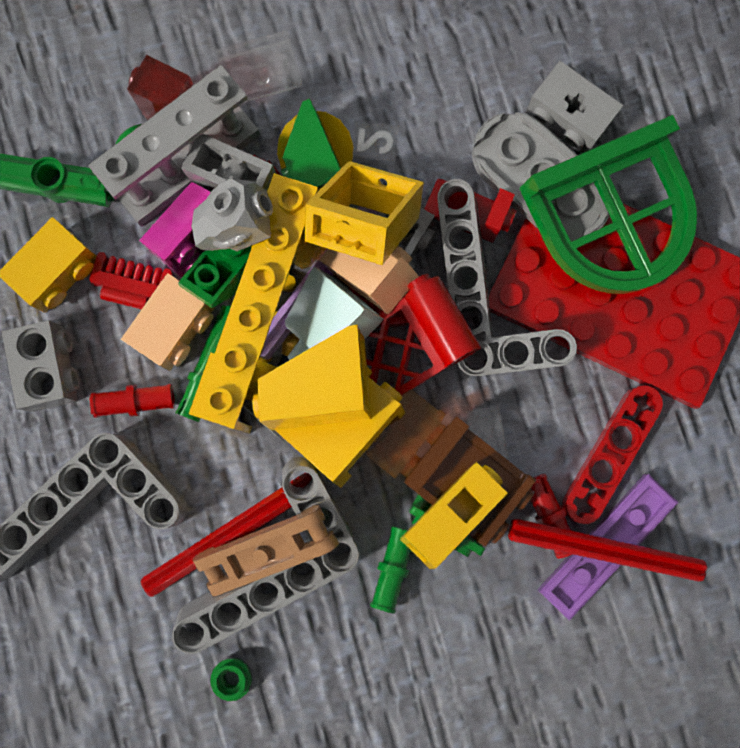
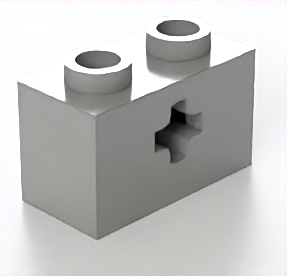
[525,61,623,153]
[181,134,276,192]

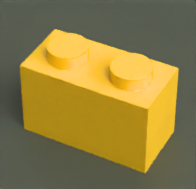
[0,217,97,313]

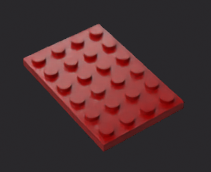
[489,203,740,409]

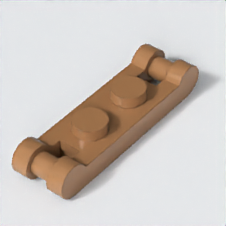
[193,505,339,596]

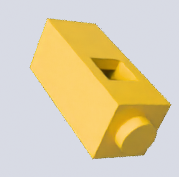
[400,462,507,569]

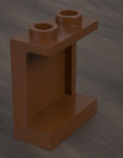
[403,416,536,547]

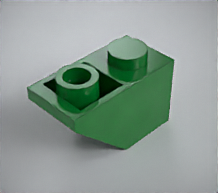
[178,245,253,308]

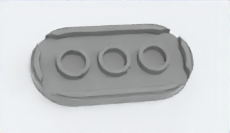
[472,112,609,242]

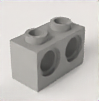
[1,320,80,412]

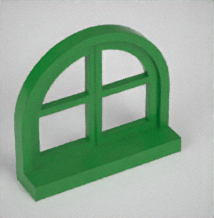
[519,115,697,294]

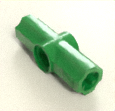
[0,153,115,208]

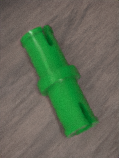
[370,527,411,614]

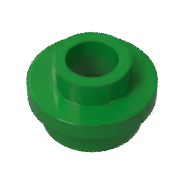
[210,658,252,701]

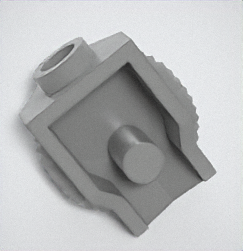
[191,178,273,251]

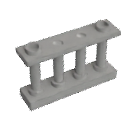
[88,65,260,227]

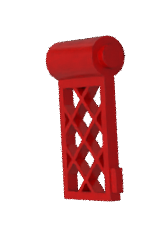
[366,273,482,396]

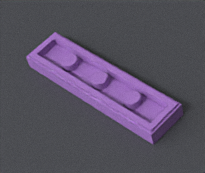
[537,474,678,621]

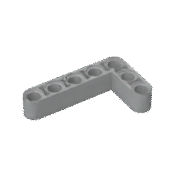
[438,179,577,376]
[0,433,188,582]
[172,457,359,654]

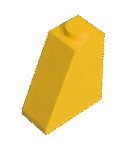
[252,325,371,430]

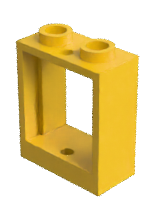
[304,161,424,266]

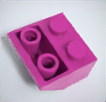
[139,182,211,278]

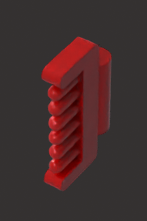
[89,252,174,310]

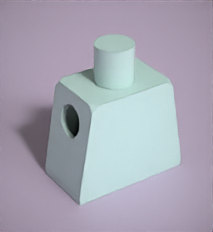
[285,267,384,360]

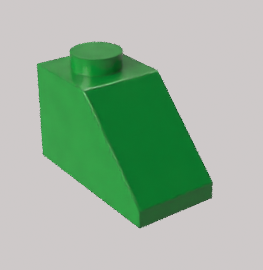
[281,98,341,189]

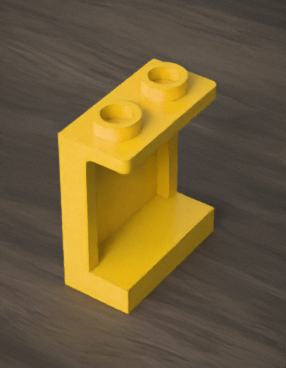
[275,367,406,488]

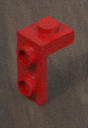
[424,179,517,243]

